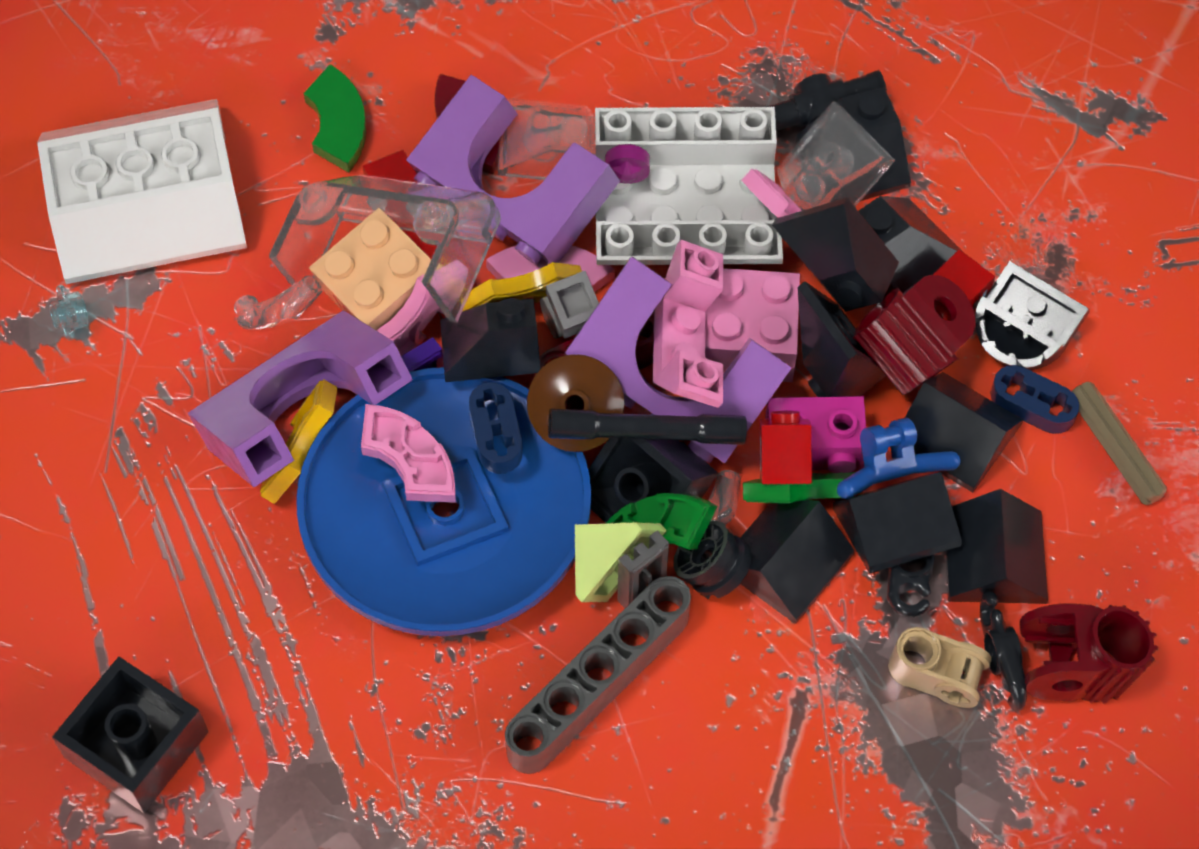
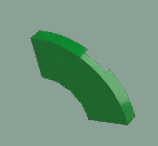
[304,64,366,173]
[743,472,863,503]
[605,493,718,550]

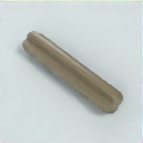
[1072,381,1167,505]

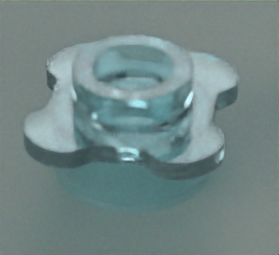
[49,285,88,340]

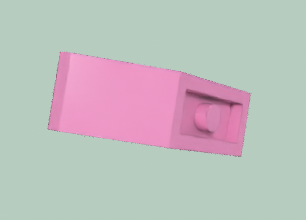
[653,240,723,408]

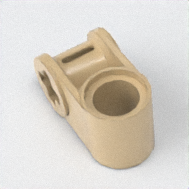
[888,627,991,708]

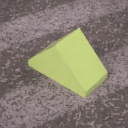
[575,523,667,602]

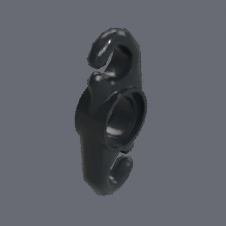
[887,554,935,617]
[980,591,1027,711]

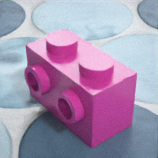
[765,396,866,473]

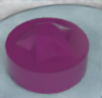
[605,144,650,184]

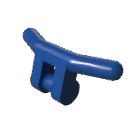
[837,418,961,499]

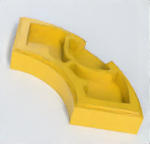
[456,262,582,312]
[260,379,338,504]

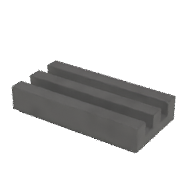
[617,530,669,608]

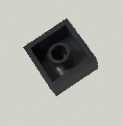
[52,656,209,813]

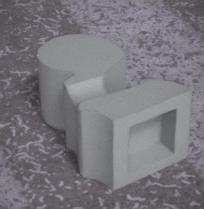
[540,271,599,339]

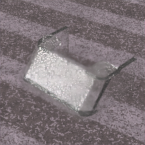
[268,175,501,323]

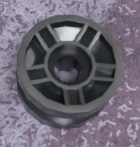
[673,520,752,599]

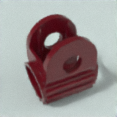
[854,275,976,395]
[1019,604,1158,704]

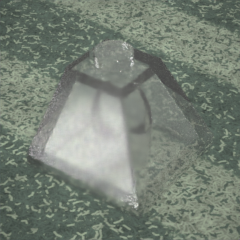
[498,98,596,180]
[776,101,895,211]

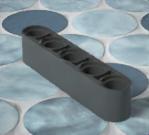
[505,576,691,774]

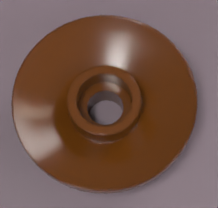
[527,354,624,452]

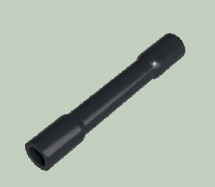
[548,409,747,445]

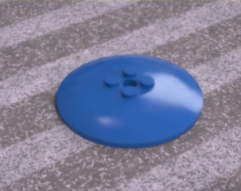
[296,367,591,636]

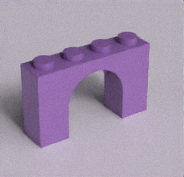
[406,74,620,265]
[565,256,791,463]
[188,310,413,487]

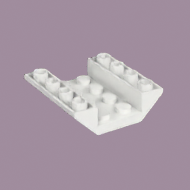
[37,99,247,284]
[595,107,783,265]

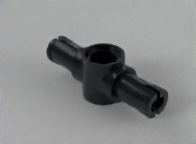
[765,70,887,131]

